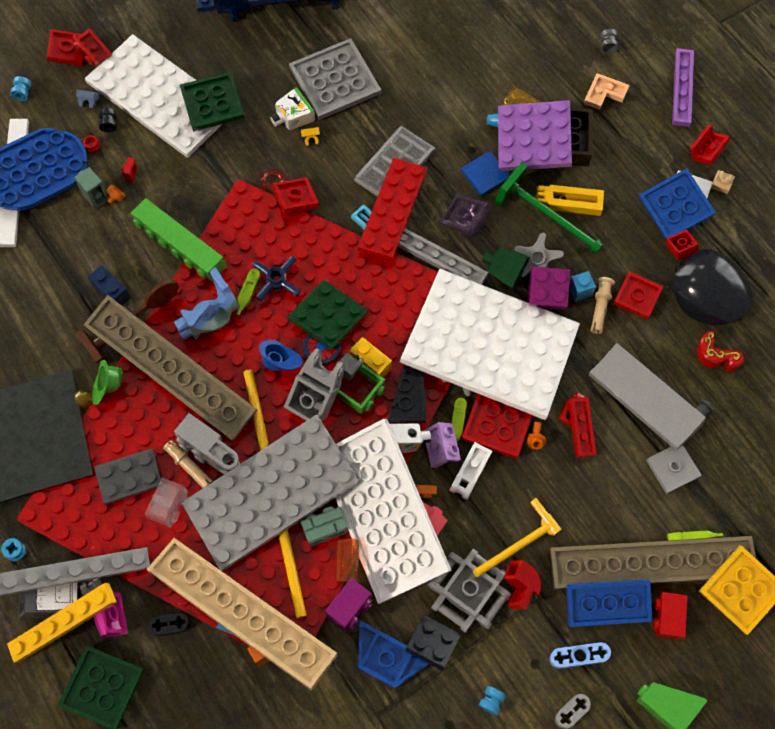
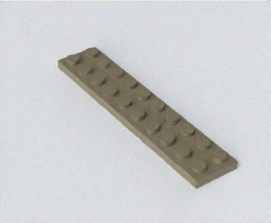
[84,295,257,441]
[549,536,756,590]

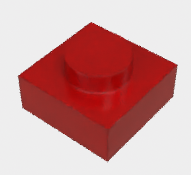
[122,157,138,183]

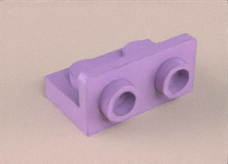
[423,422,461,468]

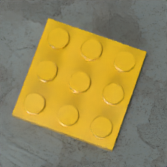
[699,545,775,635]

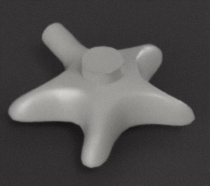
[515,233,564,277]

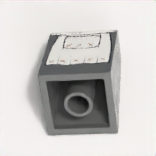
[18,582,81,620]

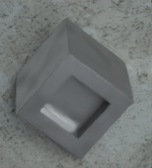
[335,353,363,382]

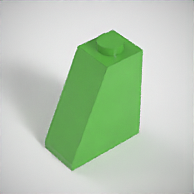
[636,682,707,729]

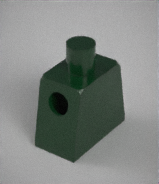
[482,248,530,290]

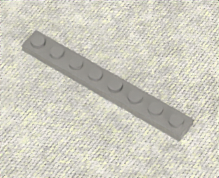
[0,547,150,596]

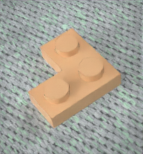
[584,73,629,110]

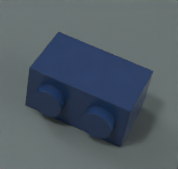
[87,265,130,305]

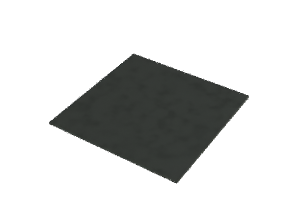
[0,369,93,502]

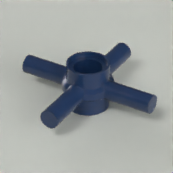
[252,256,301,301]

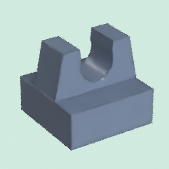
[76,90,100,109]

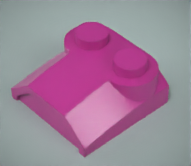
[93,593,129,637]

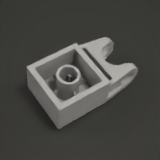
[284,348,345,422]
[174,413,240,474]

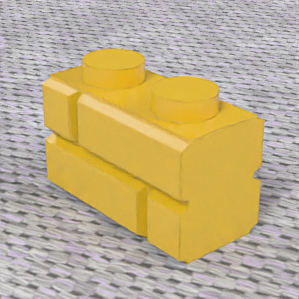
[350,337,392,378]

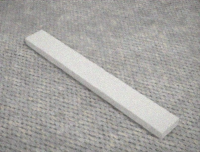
[0,119,29,247]

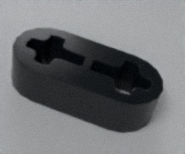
[149,613,190,636]

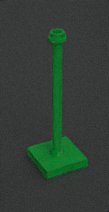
[494,162,602,253]

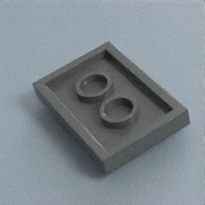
[94,449,164,505]

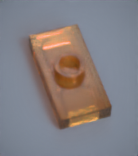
[336,539,359,582]

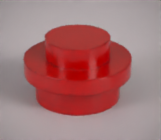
[82,135,101,153]

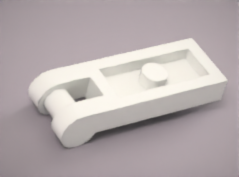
[449,442,492,500]

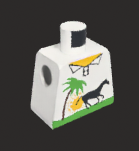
[270,87,315,130]
[389,424,431,453]

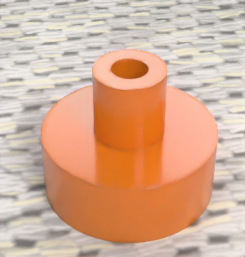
[106,185,125,204]

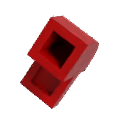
[503,560,541,610]

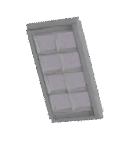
[354,126,435,197]

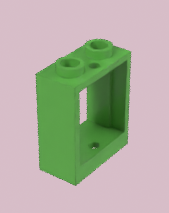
[336,353,386,415]

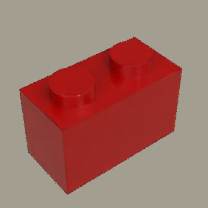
[653,592,687,640]

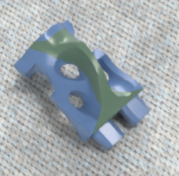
[174,267,240,340]

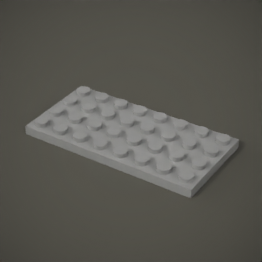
[181,414,360,572]

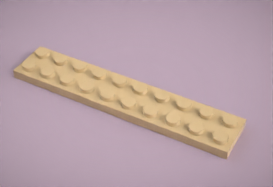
[147,538,338,691]

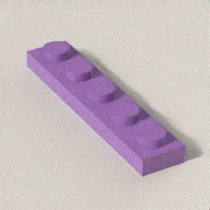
[672,48,694,127]

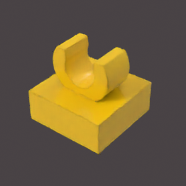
[301,127,320,146]

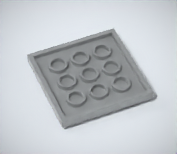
[289,38,381,120]

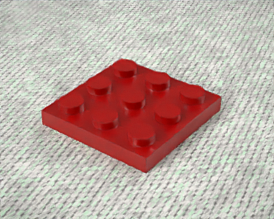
[461,394,532,459]

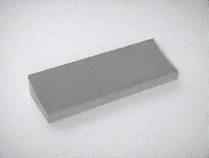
[589,343,706,451]

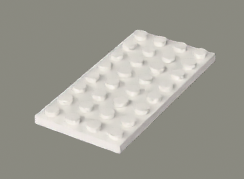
[85,34,222,158]
[335,419,452,604]

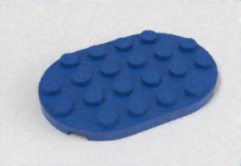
[0,128,88,211]

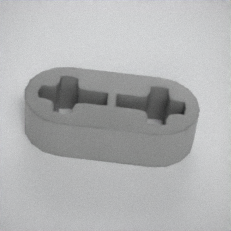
[555,694,591,729]

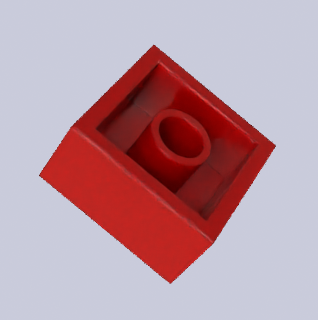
[666,230,699,261]

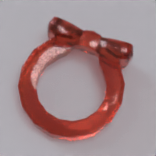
[259,169,285,191]

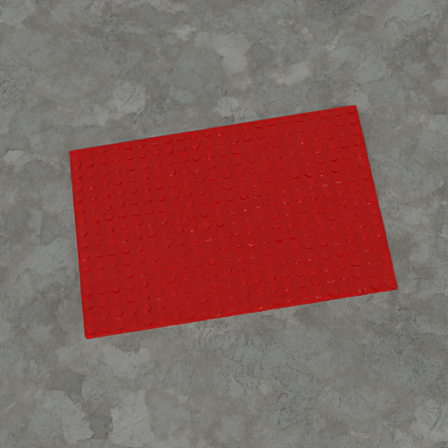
[17,180,452,647]

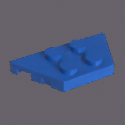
[358,621,429,689]

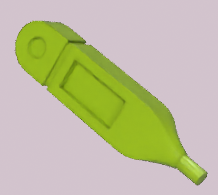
[237,269,261,315]
[451,398,467,442]
[667,531,723,541]

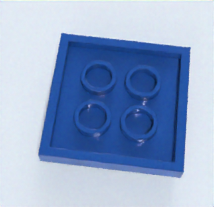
[639,168,716,240]

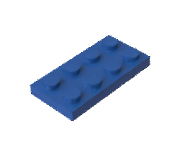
[566,579,652,627]

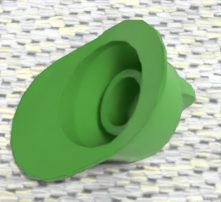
[92,360,123,405]

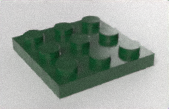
[180,72,245,132]
[288,280,368,351]
[57,645,145,729]

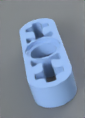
[549,642,611,669]

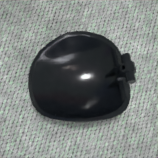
[673,249,754,325]

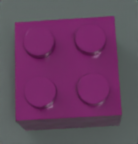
[528,267,570,310]
[325,578,372,633]

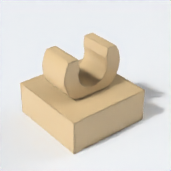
[711,170,735,194]

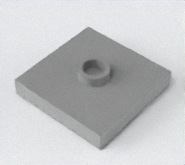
[646,445,702,495]

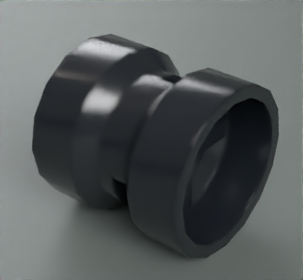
[99,108,117,133]

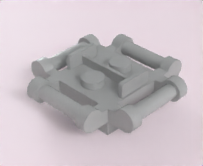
[428,548,512,633]

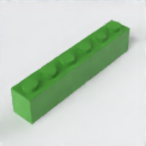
[131,198,227,281]

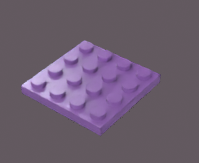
[498,100,572,171]

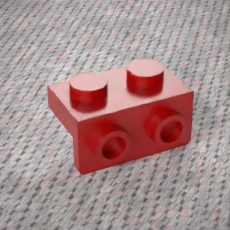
[72,28,112,68]
[690,124,730,166]

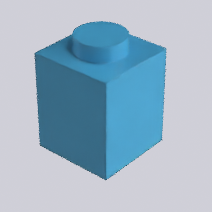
[569,271,596,302]

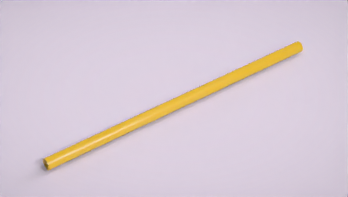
[243,370,307,619]

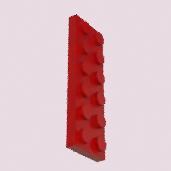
[358,157,427,261]

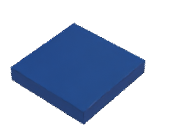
[461,151,510,197]

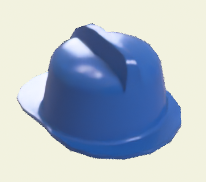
[259,340,302,371]

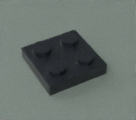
[405,615,461,671]

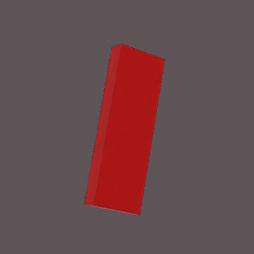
[568,397,597,458]

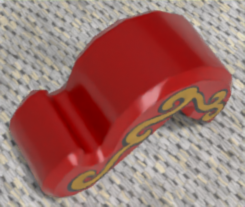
[697,331,744,372]

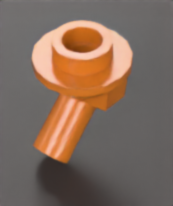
[527,422,547,450]

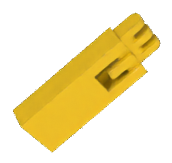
[536,185,604,216]

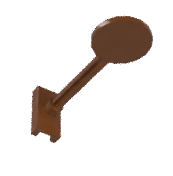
[76,280,179,364]

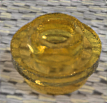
[75,389,92,408]

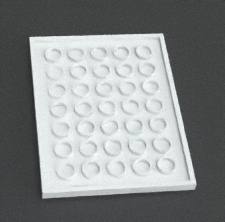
[400,269,580,420]

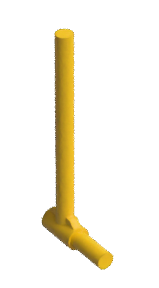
[473,498,562,577]

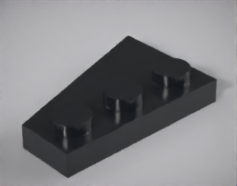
[388,366,426,424]

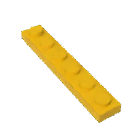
[7,583,117,663]

